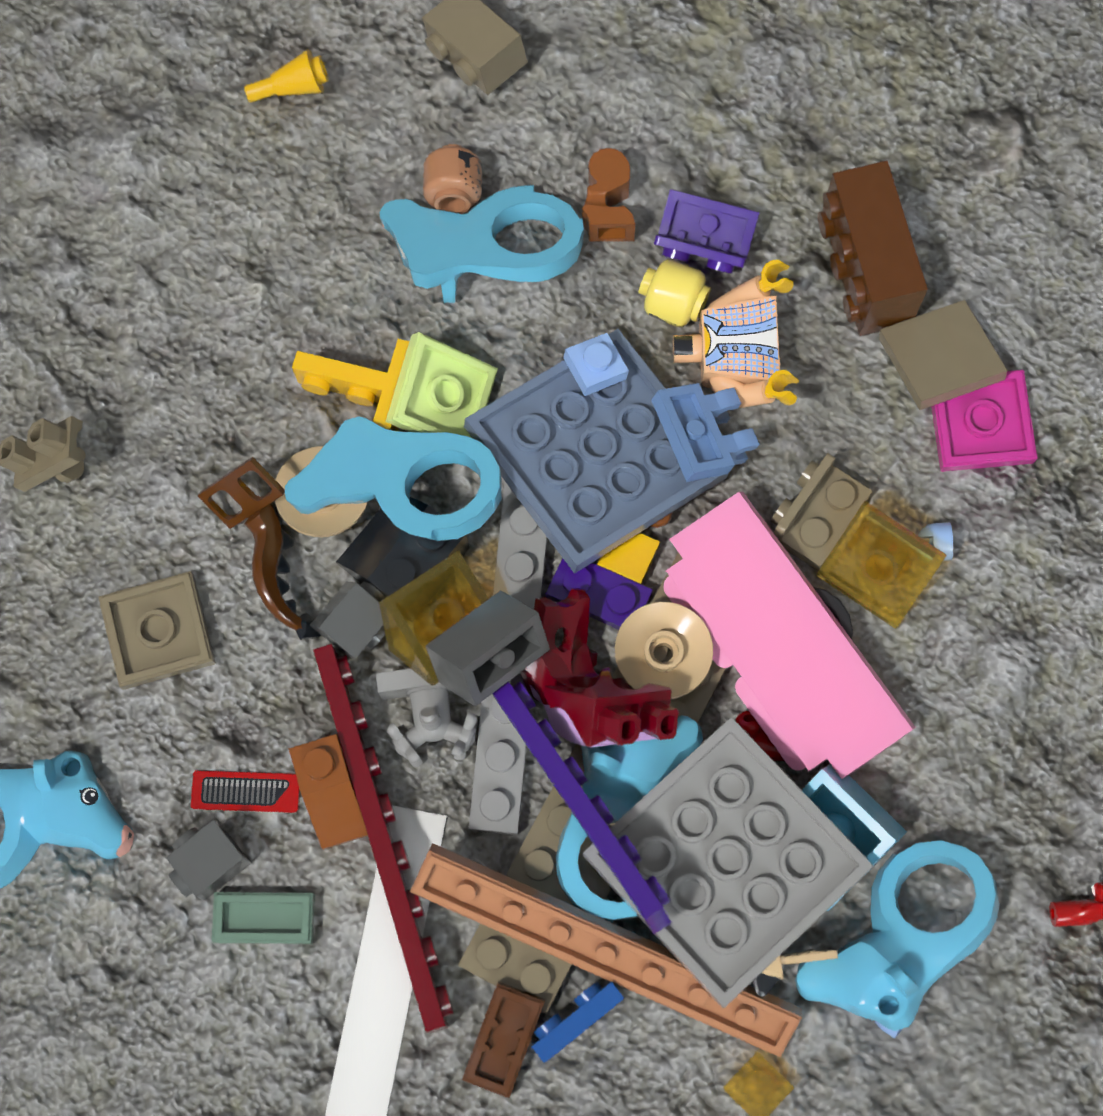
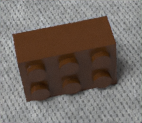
[818,160,928,336]

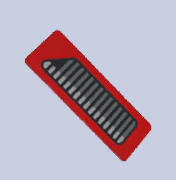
[190,770,299,813]

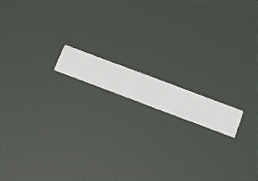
[325,805,447,1116]

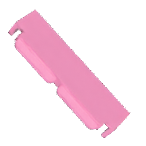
[663,492,916,779]

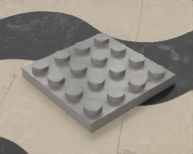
[583,717,873,1009]

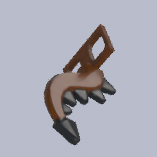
[197,457,321,640]

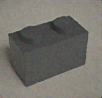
[426,590,550,707]

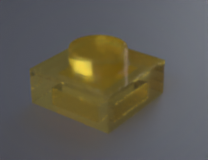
[721,1051,794,1116]

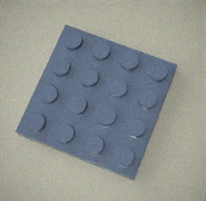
[464,329,729,574]

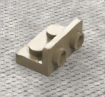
[770,453,873,571]

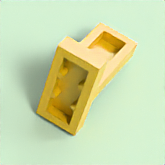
[292,338,409,431]

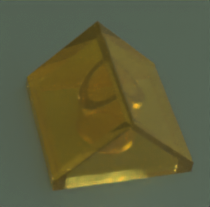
[816,501,947,629]
[379,550,489,686]

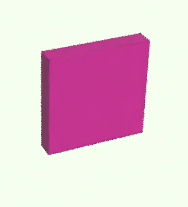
[931,370,1037,472]

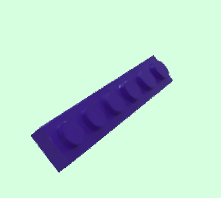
[492,681,672,935]

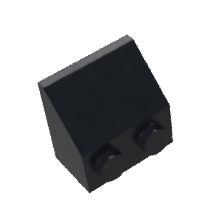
[336,497,470,620]

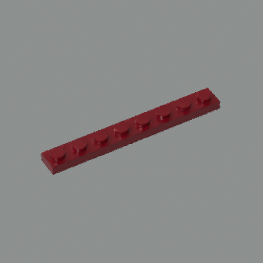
[313,644,454,1034]

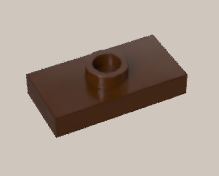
[462,981,546,1098]

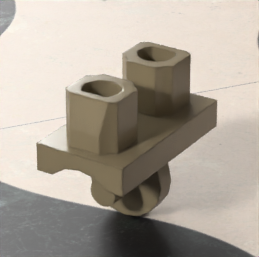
[0,416,86,492]

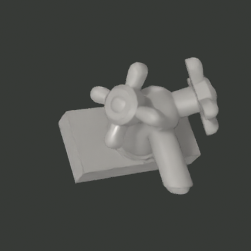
[376,665,479,767]

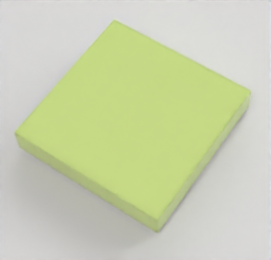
[385,332,498,438]

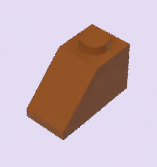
[289,734,368,850]

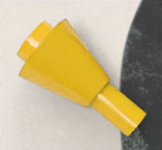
[244,49,329,103]

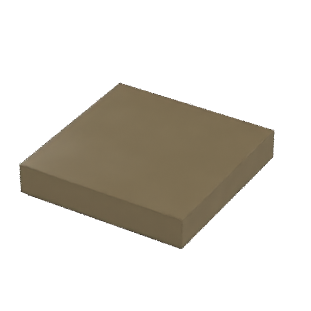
[879,300,1007,410]
[98,571,216,690]

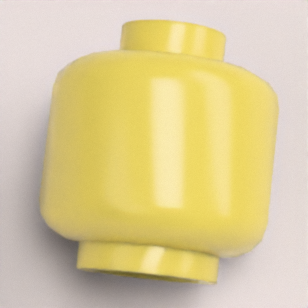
[638,259,711,327]

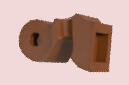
[582,148,635,242]

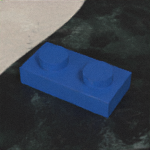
[532,981,624,1063]

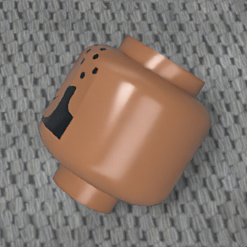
[423,144,482,214]

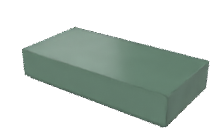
[211,892,315,944]

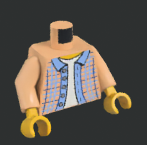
[673,260,799,408]

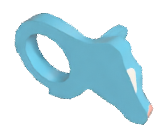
[379,185,584,303]

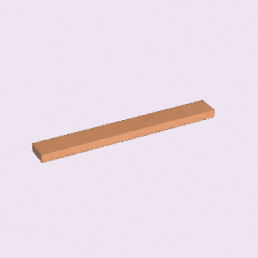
[410,843,802,1057]

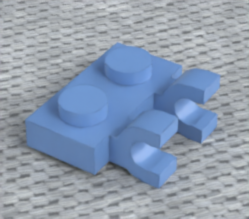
[651,383,760,482]

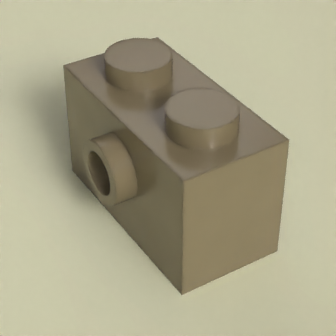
[422,0,528,96]

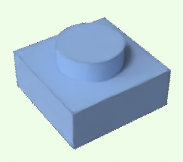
[563,333,629,396]

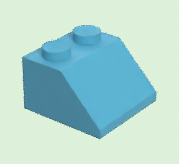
[802,764,907,911]

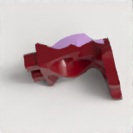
[520,588,679,747]

